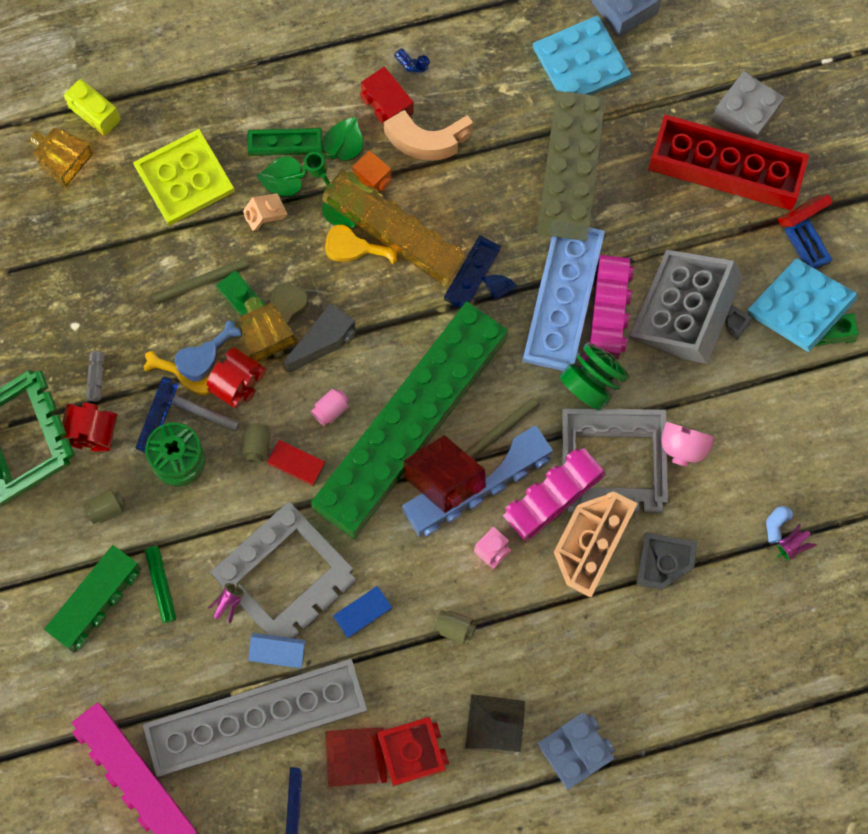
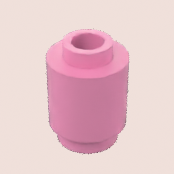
[311,389,349,426]

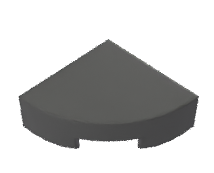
[726,305,753,340]

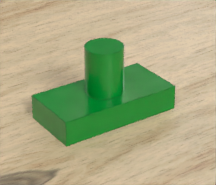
[216,270,268,325]

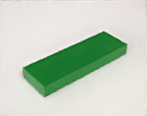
[248,128,322,156]

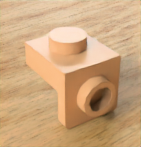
[243,193,287,231]

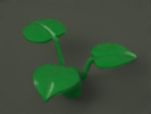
[257,117,364,228]

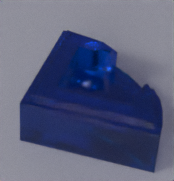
[482,274,517,300]

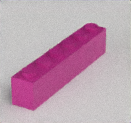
[71,702,199,834]

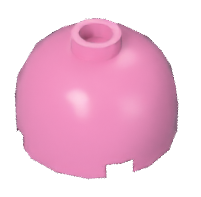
[661,422,715,467]

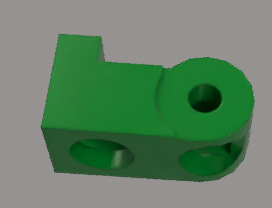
[814,313,859,347]

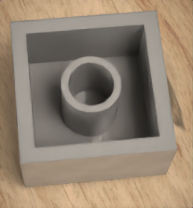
[712,71,785,140]

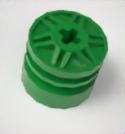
[560,342,629,411]
[145,422,206,487]

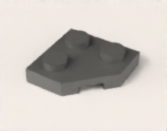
[636,532,698,590]

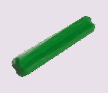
[145,546,176,623]

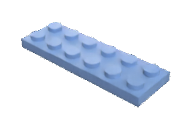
[522,227,605,371]

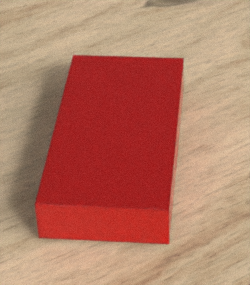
[778,194,833,227]
[267,440,325,487]

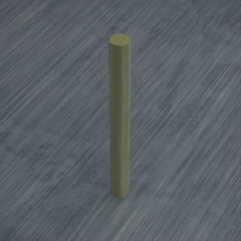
[151,258,249,304]
[454,397,539,469]

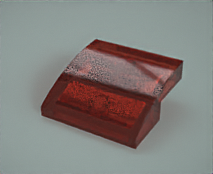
[325,727,387,787]

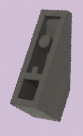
[283,303,356,373]

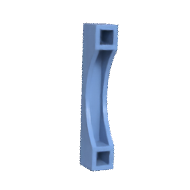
[402,425,553,537]

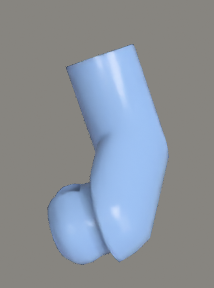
[766,506,793,543]

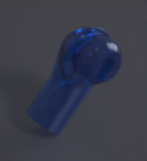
[394,48,430,73]

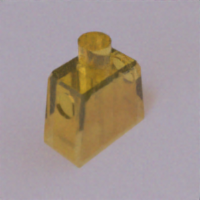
[29,128,94,189]
[239,297,298,362]

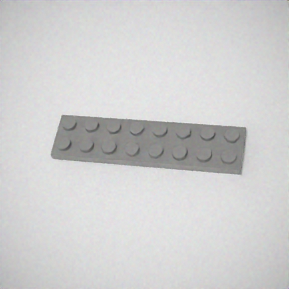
[142,659,368,778]

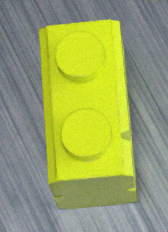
[64,79,121,136]

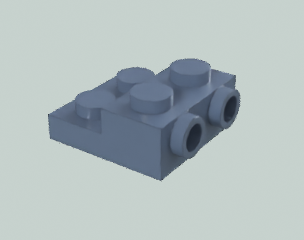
[537,712,615,790]

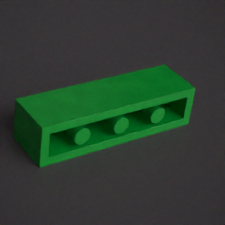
[44,545,141,653]

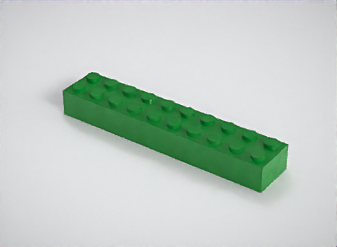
[311,301,508,540]

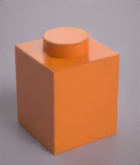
[352,150,392,196]

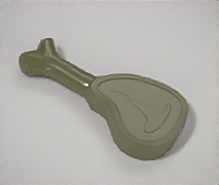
[263,284,308,359]

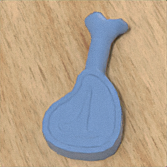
[175,321,242,381]

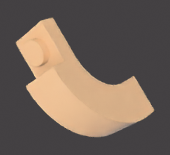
[384,110,473,161]

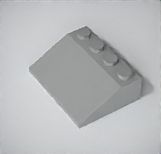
[630,250,743,364]

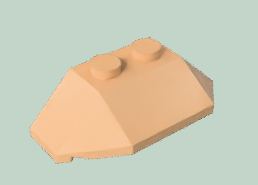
[554,491,638,597]

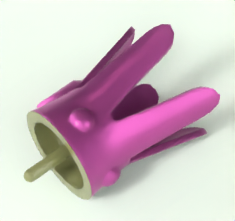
[208,583,244,623]

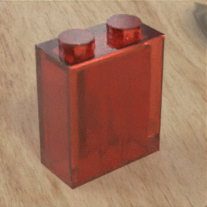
[403,435,486,513]

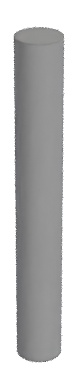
[165,392,240,432]

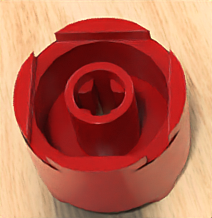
[206,347,266,409]
[61,403,118,452]

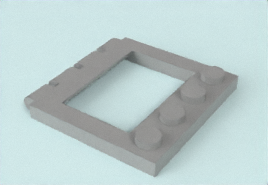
[562,409,668,513]
[210,501,356,638]

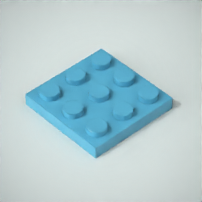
[533,15,631,95]
[748,258,858,352]

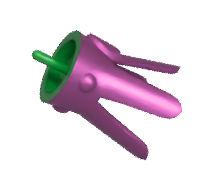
[777,523,817,561]

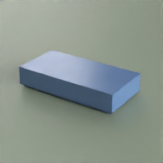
[248,633,305,668]

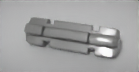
[86,351,105,402]

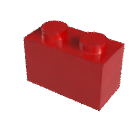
[360,66,414,124]

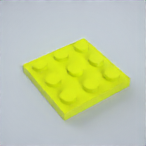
[133,129,235,226]

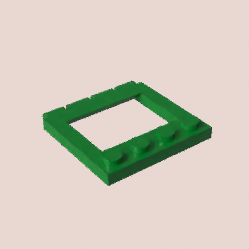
[0,370,75,507]

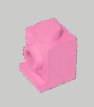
[474,526,511,570]

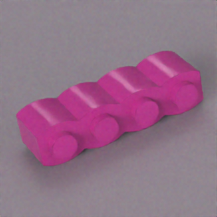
[589,255,634,359]
[503,448,606,542]

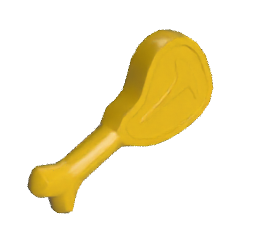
[325,225,402,264]
[143,351,217,396]

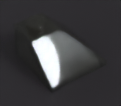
[465,694,525,756]

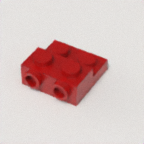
[377,717,449,787]

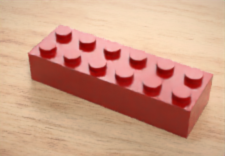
[648,114,809,211]

